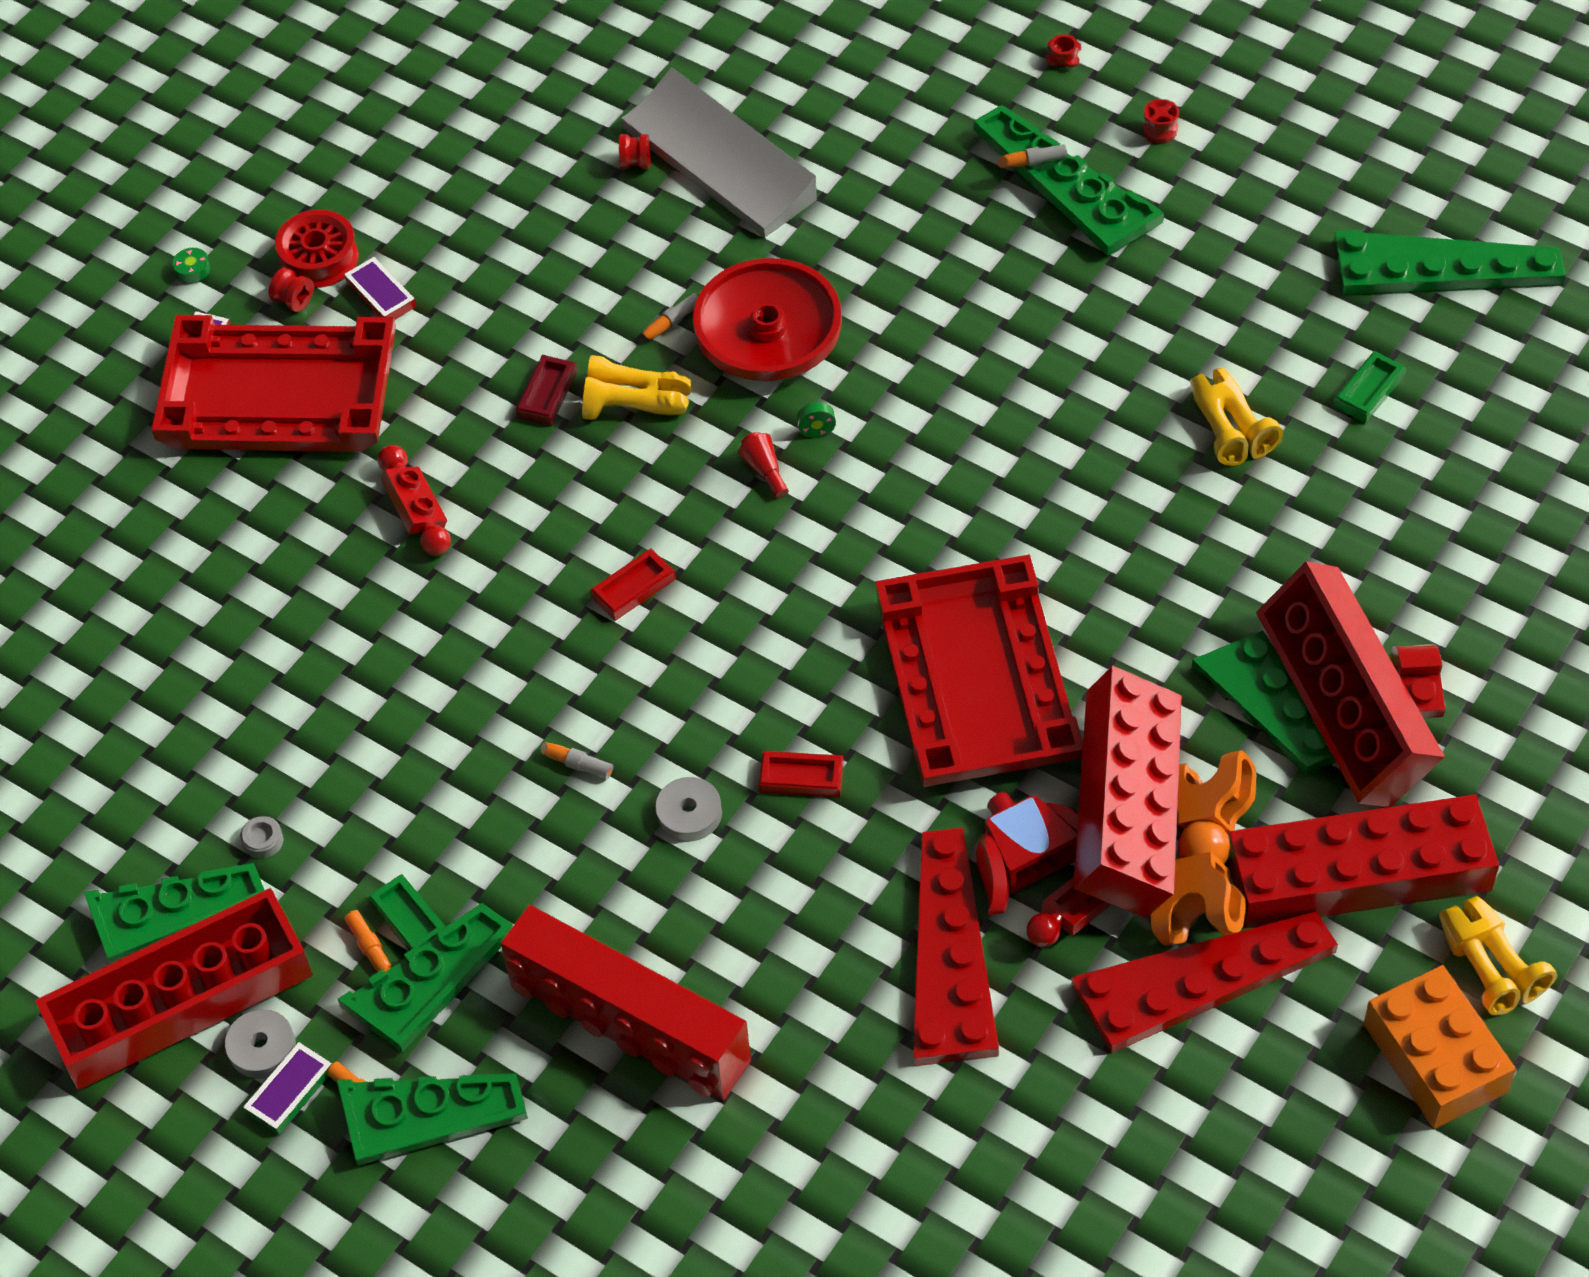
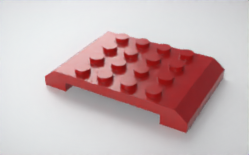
[151,315,396,452]
[875,554,1083,787]

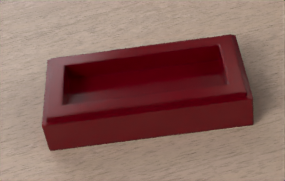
[516,355,578,426]

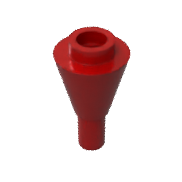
[737,432,789,499]

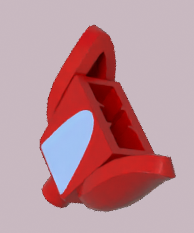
[975,792,1078,916]

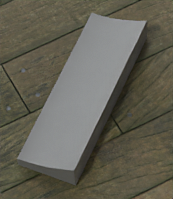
[621,67,817,238]

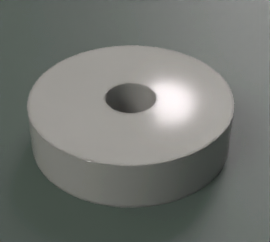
[656,777,722,841]
[225,1009,296,1078]

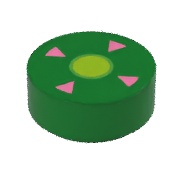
[173,248,211,283]
[797,402,836,438]

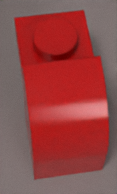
[1389,644,1446,718]

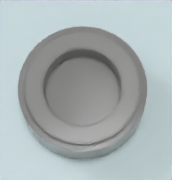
[240,816,284,859]

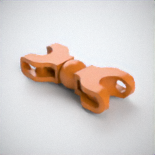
[1151,750,1256,946]

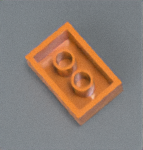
[1363,965,1516,1129]

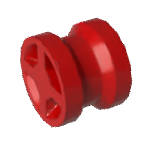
[1142,99,1179,144]
[619,134,650,170]
[268,268,314,312]

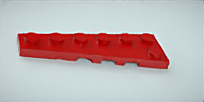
[913,827,999,1066]
[1071,911,1338,1054]

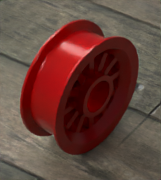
[275,209,359,288]

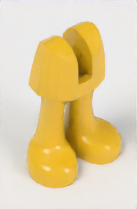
[1439,895,1557,1015]

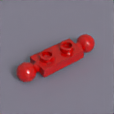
[378,445,451,556]
[1026,877,1112,947]

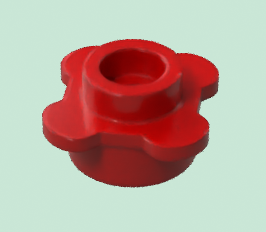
[1045,34,1082,67]

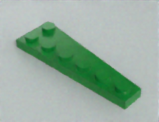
[974,105,1164,256]
[1334,230,1566,295]

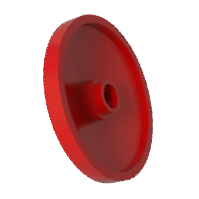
[693,258,842,381]

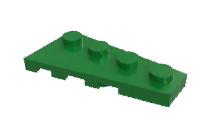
[1191,630,1336,775]
[84,863,265,964]
[337,903,513,1053]
[337,1073,528,1166]

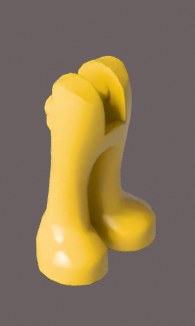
[582,355,691,420]
[1190,368,1283,466]

